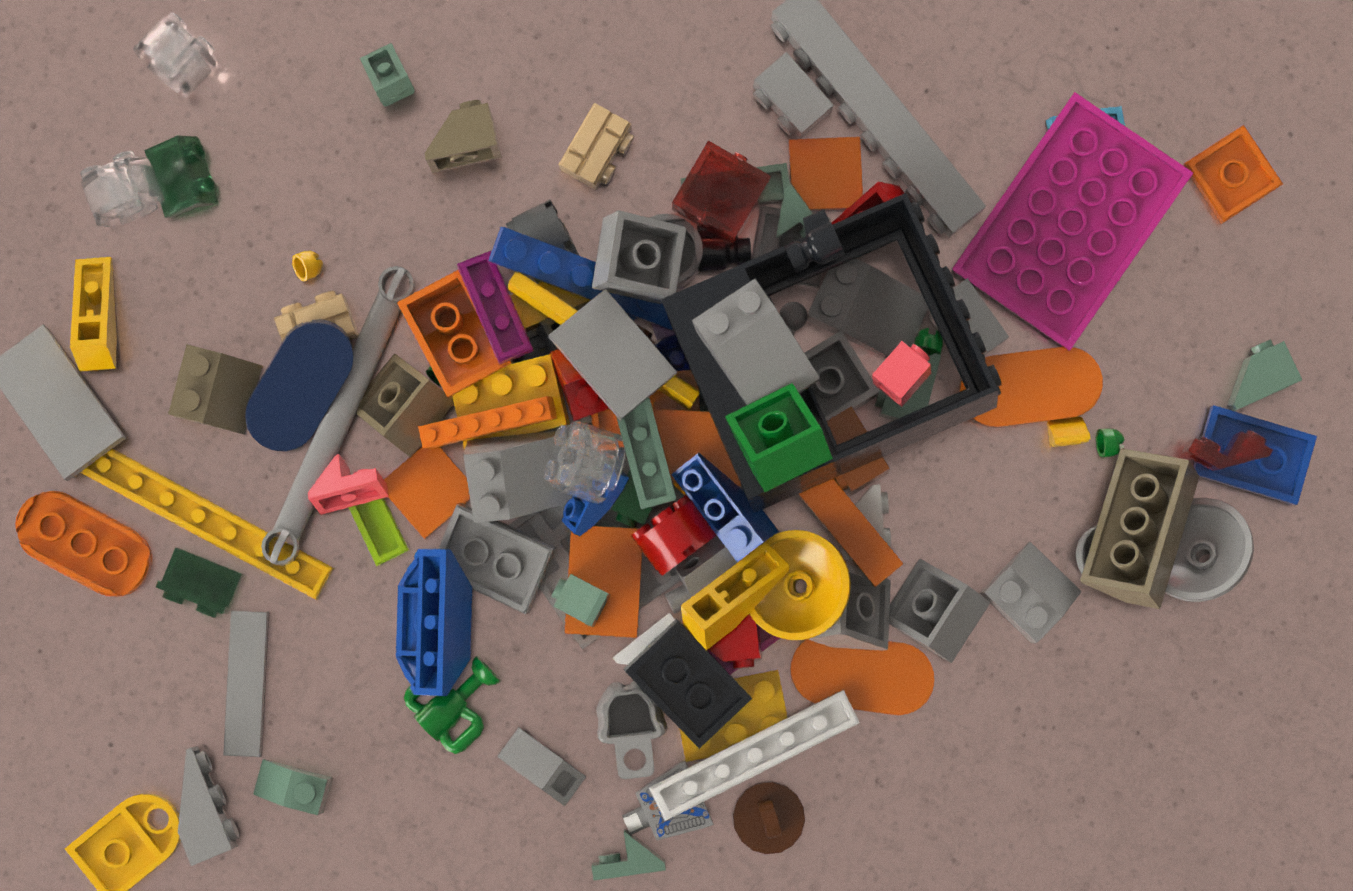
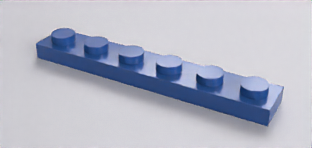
[488,227,674,332]

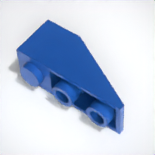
[671,453,779,562]

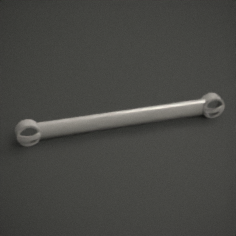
[261,266,415,566]

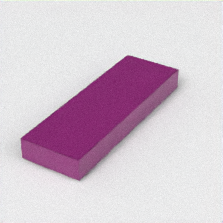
[457,250,533,365]

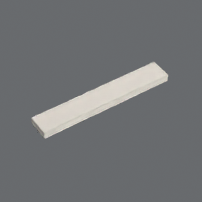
[648,690,860,821]

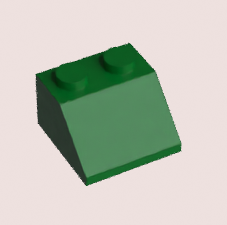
[725,383,833,492]

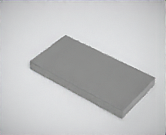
[0,325,126,481]

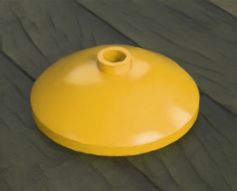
[749,530,851,640]

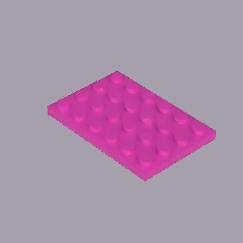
[951,92,1193,351]

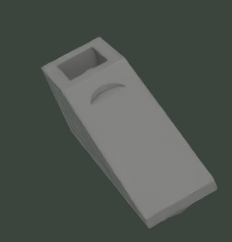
[178,746,239,866]

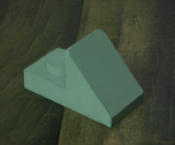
[360,43,415,106]
[776,183,813,238]
[591,829,666,881]

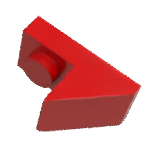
[550,349,609,421]

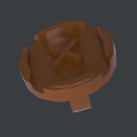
[733,781,805,854]

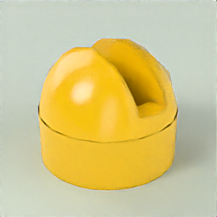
[292,250,323,281]

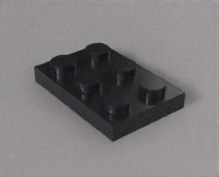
[624,619,752,749]

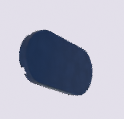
[245,319,354,451]

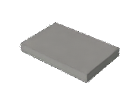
[548,289,677,421]
[439,503,556,614]

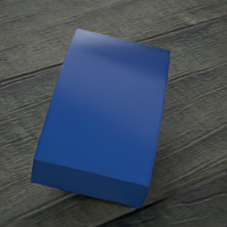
[561,461,629,536]

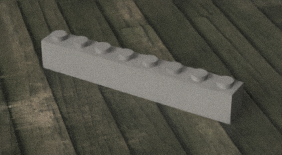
[771,0,986,238]

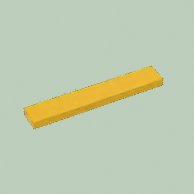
[508,272,699,410]

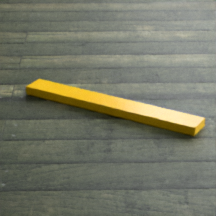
[80,448,334,600]

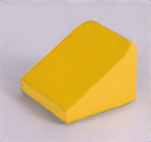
[1047,416,1091,447]

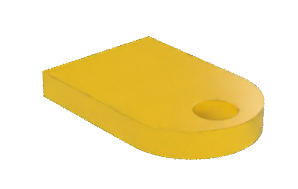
[65,794,181,891]

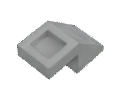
[497,727,586,806]

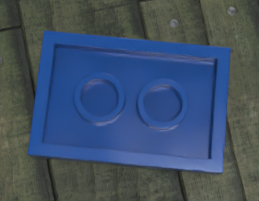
[1193,405,1317,506]

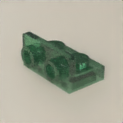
[144,135,218,218]
[156,547,244,618]

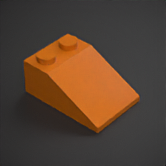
[397,270,512,398]

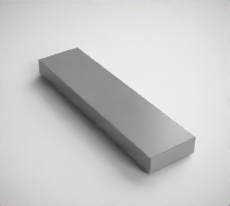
[223,611,269,757]

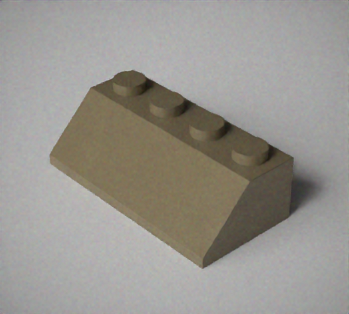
[1080,448,1200,609]

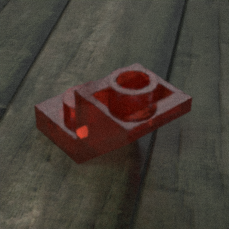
[1182,430,1273,471]

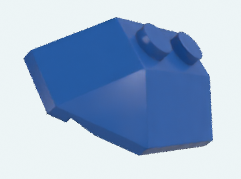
[396,549,472,696]

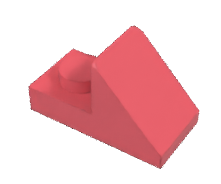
[308,454,389,515]

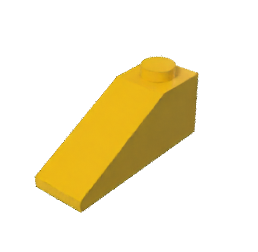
[70,257,117,371]
[681,542,790,650]

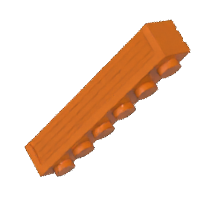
[418,396,557,449]

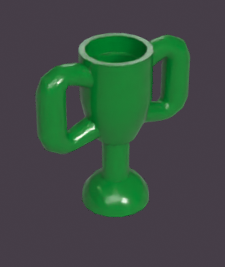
[404,656,501,754]

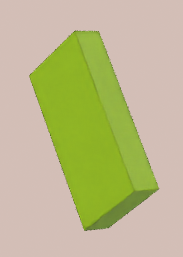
[348,498,410,566]

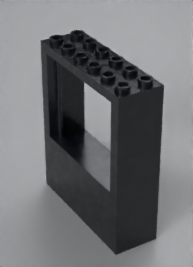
[661,193,1002,513]

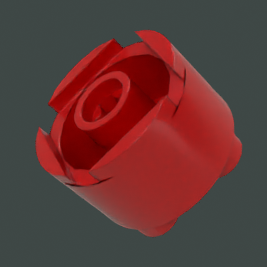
[631,495,717,576]

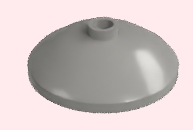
[1165,498,1254,602]

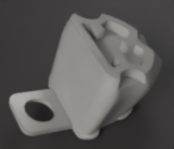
[596,681,668,779]

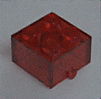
[672,140,771,245]

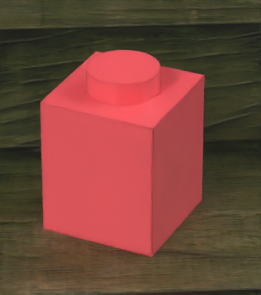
[872,341,931,407]

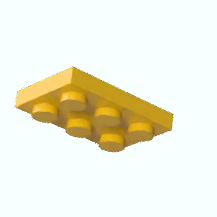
[452,354,570,449]
[679,670,788,762]

